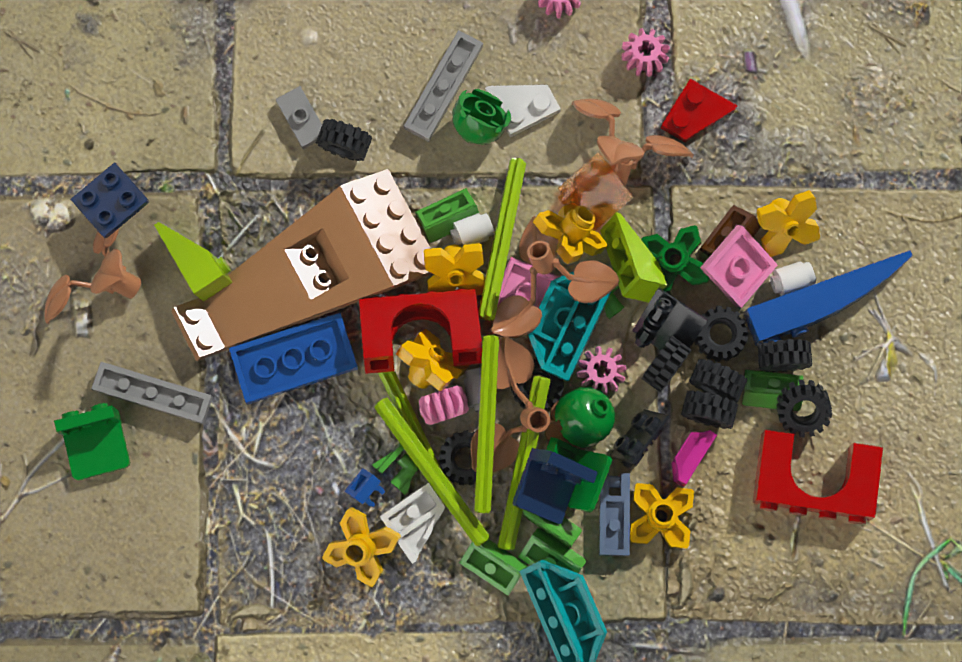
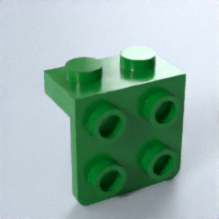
[54,403,131,481]
[546,437,612,513]

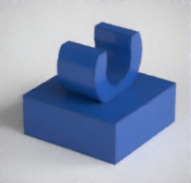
[345,468,385,507]

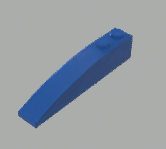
[743,250,913,346]

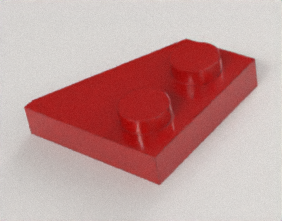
[661,79,738,142]

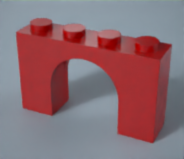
[359,289,482,374]
[753,430,883,524]

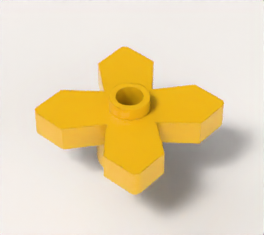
[757,190,820,257]
[533,203,608,264]
[423,243,485,296]
[396,329,469,391]
[630,483,694,549]
[322,507,401,587]

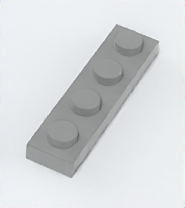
[404,30,483,142]
[91,362,213,425]

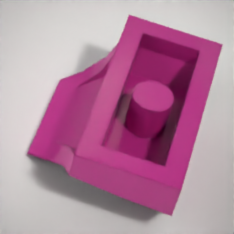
[671,430,717,488]

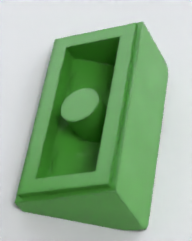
[415,188,479,243]
[742,370,803,411]
[522,510,582,548]
[518,528,587,574]
[459,539,528,596]

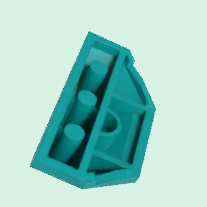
[527,271,611,382]
[519,560,607,662]

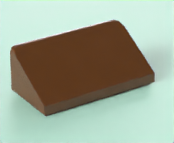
[700,205,761,257]

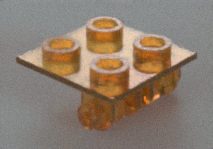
[558,152,634,231]

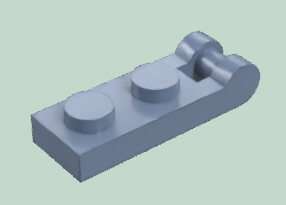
[599,473,630,556]

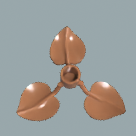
[572,98,694,186]
[491,216,619,338]
[44,229,141,324]
[471,336,578,472]

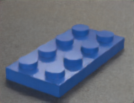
[229,313,358,405]

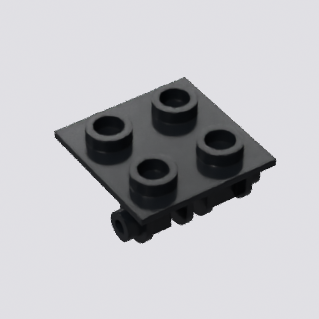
[632,288,708,350]
[610,409,669,469]

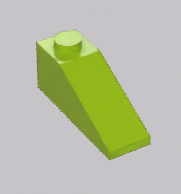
[600,212,667,303]
[154,222,232,302]

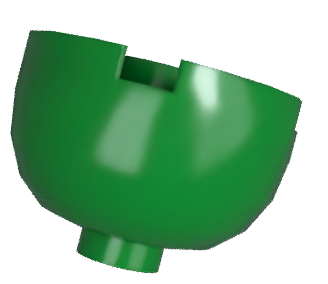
[452,89,511,145]
[555,387,615,448]

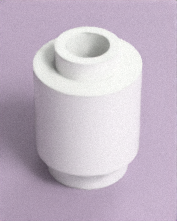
[450,213,495,247]
[770,261,816,296]

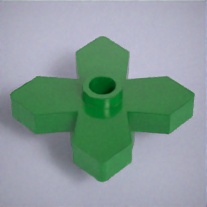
[641,225,710,292]

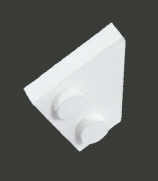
[485,85,561,138]
[379,483,445,564]

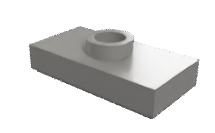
[275,86,322,149]

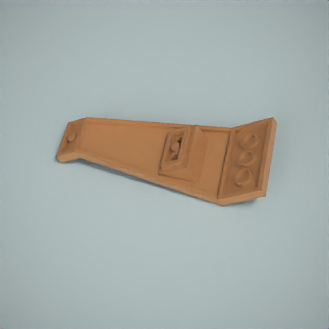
[171,169,432,361]

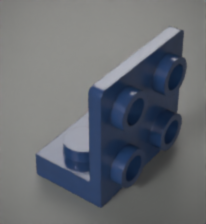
[70,162,149,238]
[512,448,598,524]

